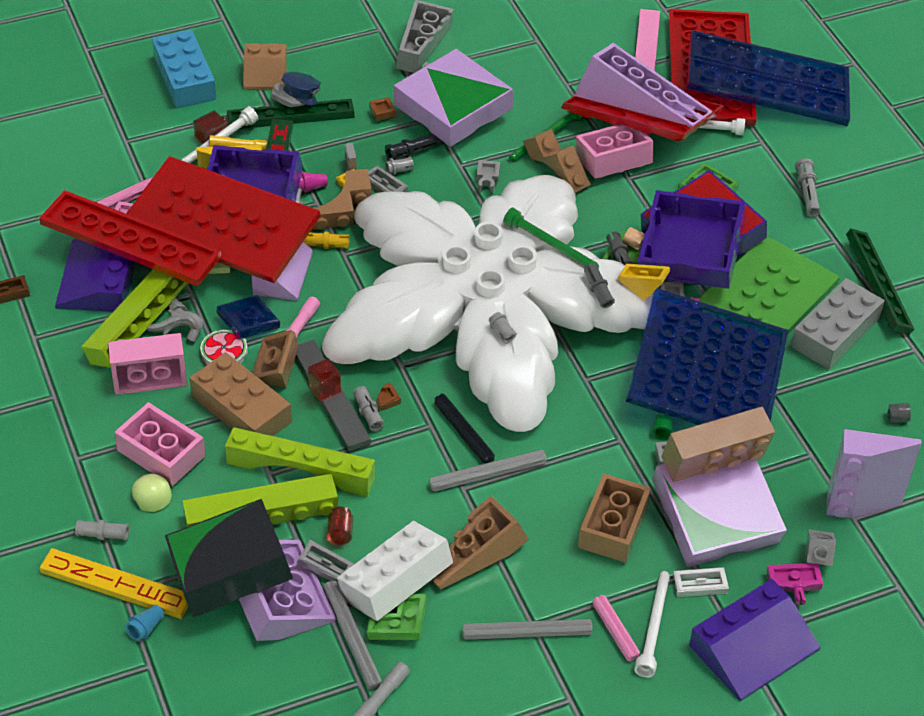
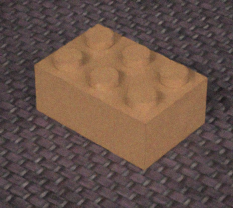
[578,473,651,563]

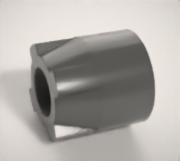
[887,403,911,423]

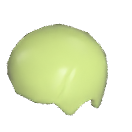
[131,473,172,512]

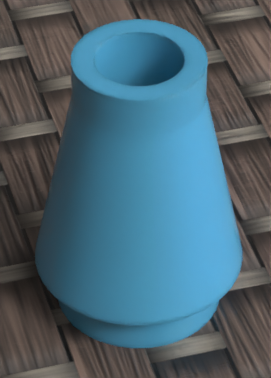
[125,605,165,641]

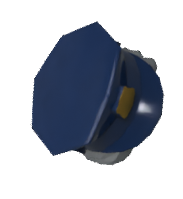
[271,72,321,108]

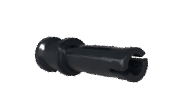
[385,134,445,161]

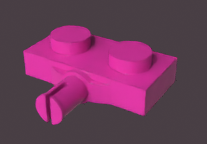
[766,563,823,606]

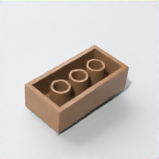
[189,352,292,436]
[661,406,775,482]

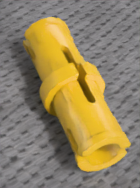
[304,231,350,249]

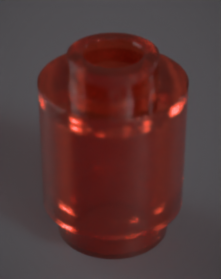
[327,506,354,546]

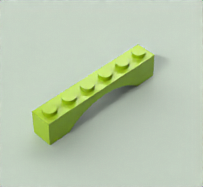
[225,427,375,497]

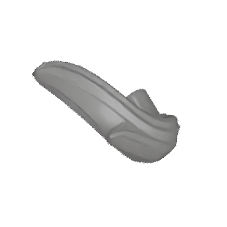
[146,310,203,342]

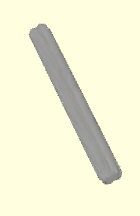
[429,449,547,492]
[324,580,382,690]
[462,619,593,639]

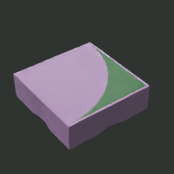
[652,460,787,567]

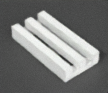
[673,567,729,597]

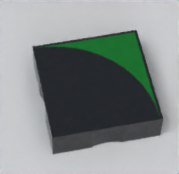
[165,498,293,618]

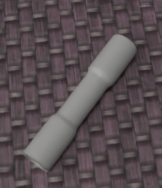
[353,662,410,716]

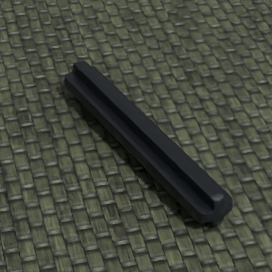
[434,393,495,464]

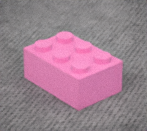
[576,124,653,179]
[108,333,187,395]
[114,402,206,486]

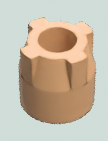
[623,227,645,251]

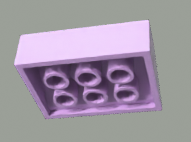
[826,429,921,518]
[239,540,337,641]

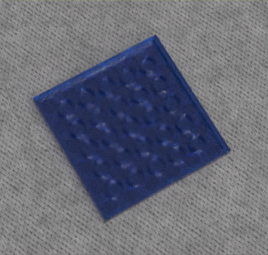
[626,288,789,425]

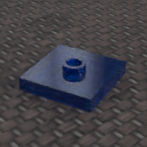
[216,295,280,340]

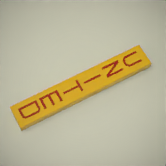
[40,548,189,619]

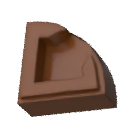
[377,382,401,412]

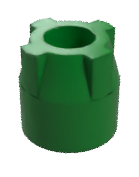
[653,414,673,440]

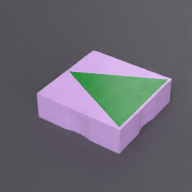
[394,49,513,147]

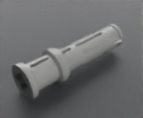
[795,158,821,217]

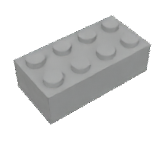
[790,278,885,370]

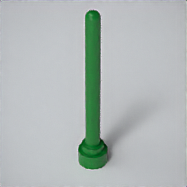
[509,111,584,161]
[503,207,599,269]

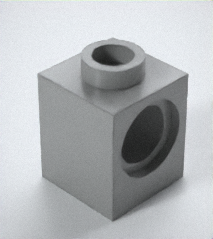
[805,529,836,566]

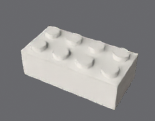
[337,521,453,621]

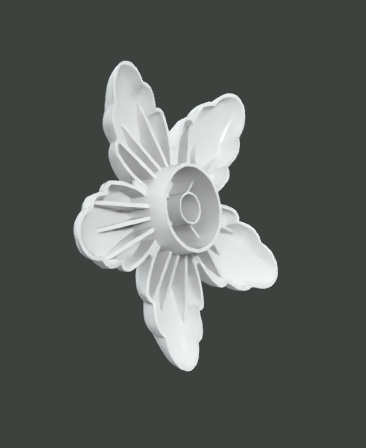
[322,175,668,432]

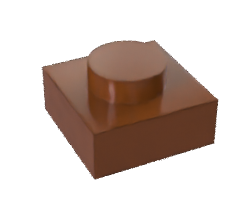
[369,97,396,121]

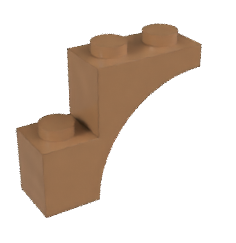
[523,129,590,193]
[312,169,372,230]

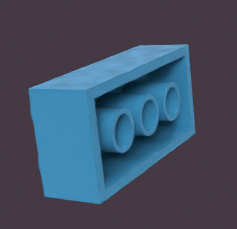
[152,29,216,108]

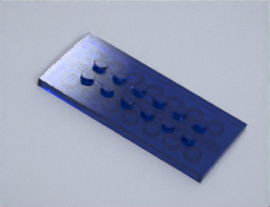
[687,30,850,126]

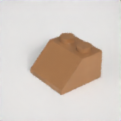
[244,43,287,90]

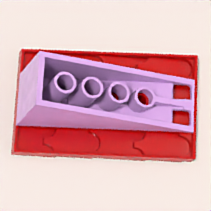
[561,43,724,141]

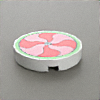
[200,330,248,365]

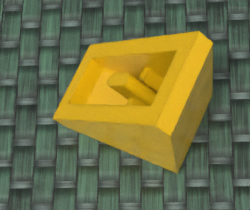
[618,264,670,301]

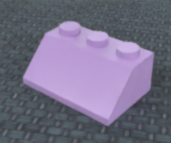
[252,242,313,301]

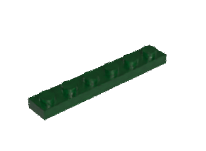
[846,228,915,335]

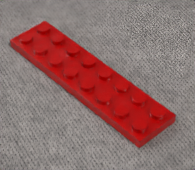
[39,190,221,286]

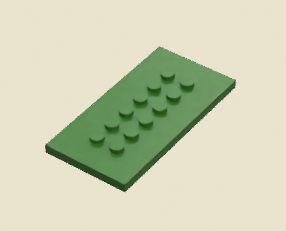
[662,236,840,386]

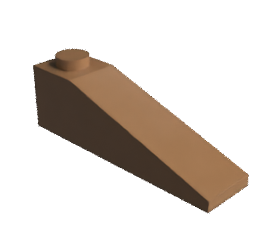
[432,496,529,590]

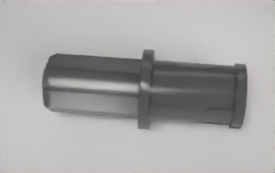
[584,264,615,308]

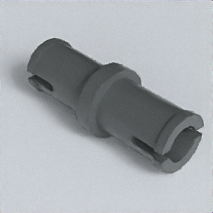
[606,231,633,265]

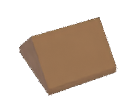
[253,330,299,388]

